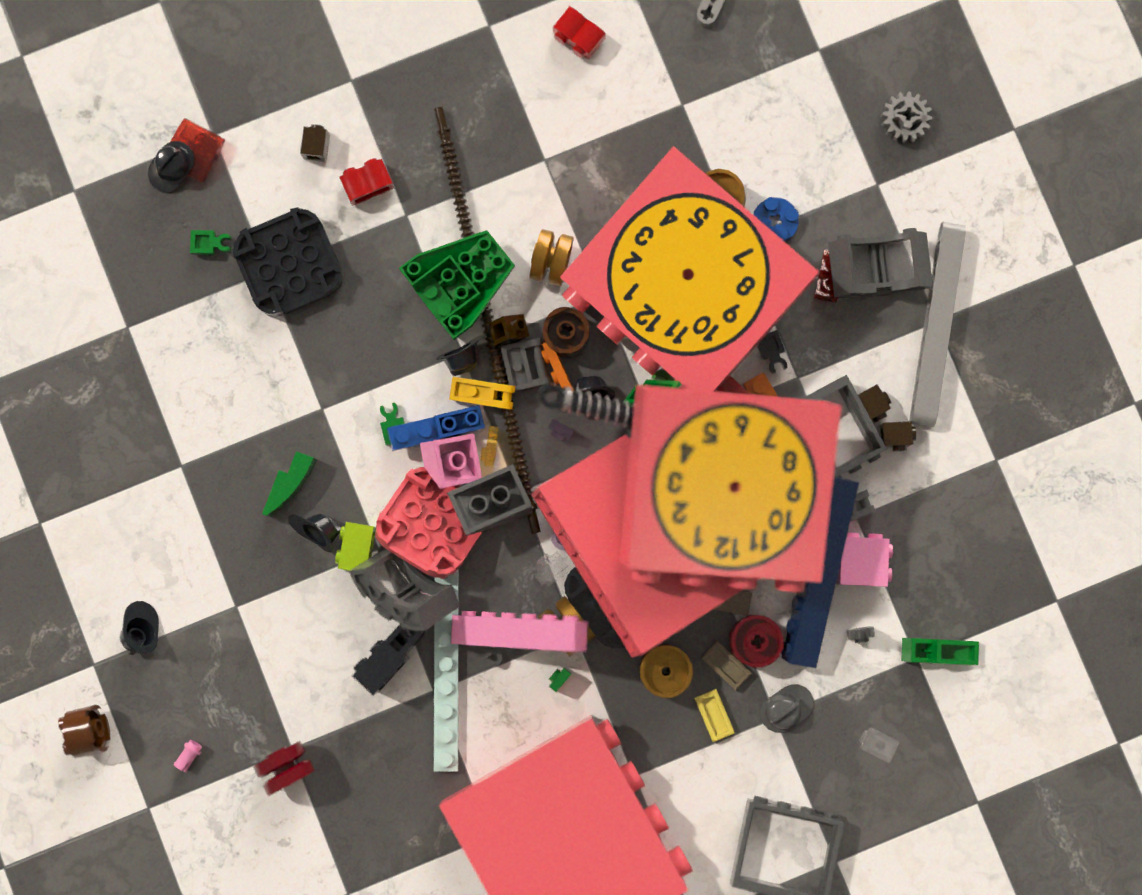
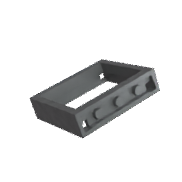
[802,375,887,478]
[730,796,844,895]

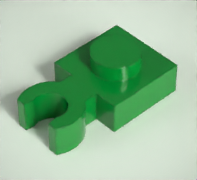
[190,230,232,255]
[380,402,405,446]

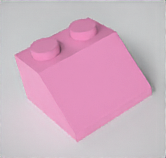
[420,434,482,488]

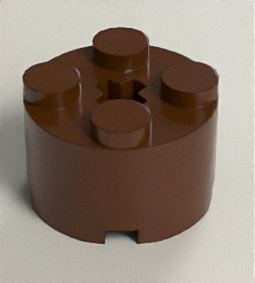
[542,307,590,357]
[58,705,111,758]

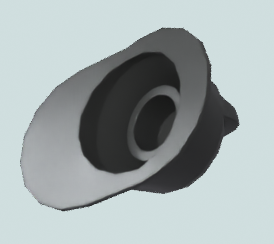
[760,684,814,733]

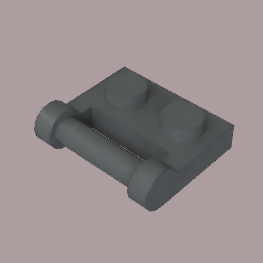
[501,338,552,392]

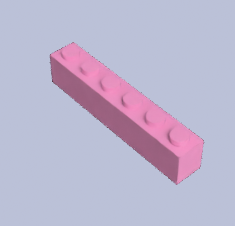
[451,611,587,651]

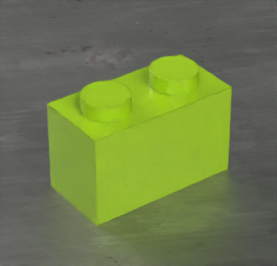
[335,522,376,571]

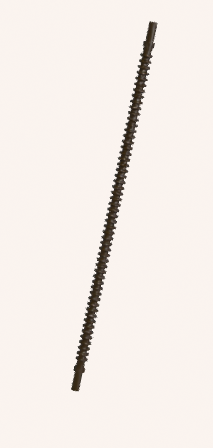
[434,107,541,534]

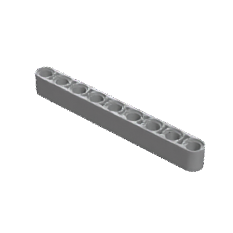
[910,222,966,428]

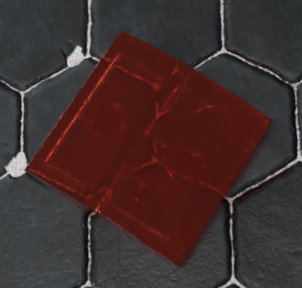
[170,118,226,182]

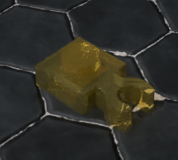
[480,426,499,468]

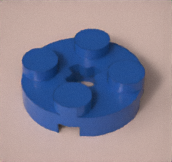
[753,197,799,242]

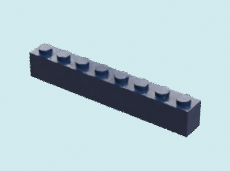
[781,476,859,668]

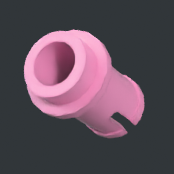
[174,740,202,772]

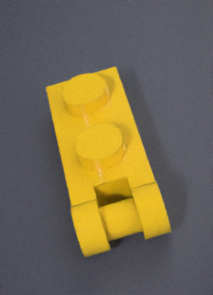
[449,376,516,409]

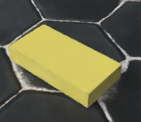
[694,689,735,742]

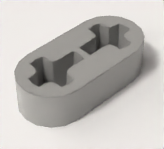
[696,0,725,28]

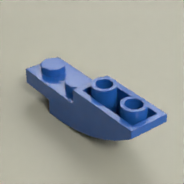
[387,405,485,452]

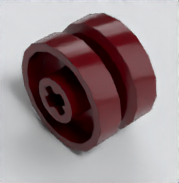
[729,615,784,668]
[253,741,316,796]

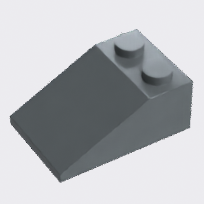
[447,464,533,536]

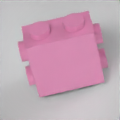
[837,533,893,587]

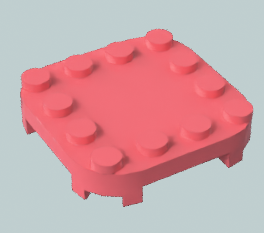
[375,467,483,579]

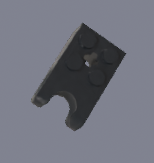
[352,623,426,696]

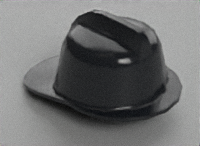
[148,141,195,192]
[436,333,487,376]
[575,376,615,401]
[288,514,341,552]
[120,601,159,655]

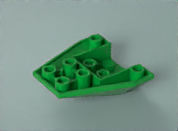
[399,230,515,340]

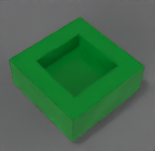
[549,667,571,692]

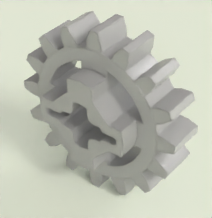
[881,91,933,143]

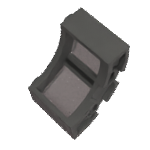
[828,228,933,298]
[349,549,460,631]

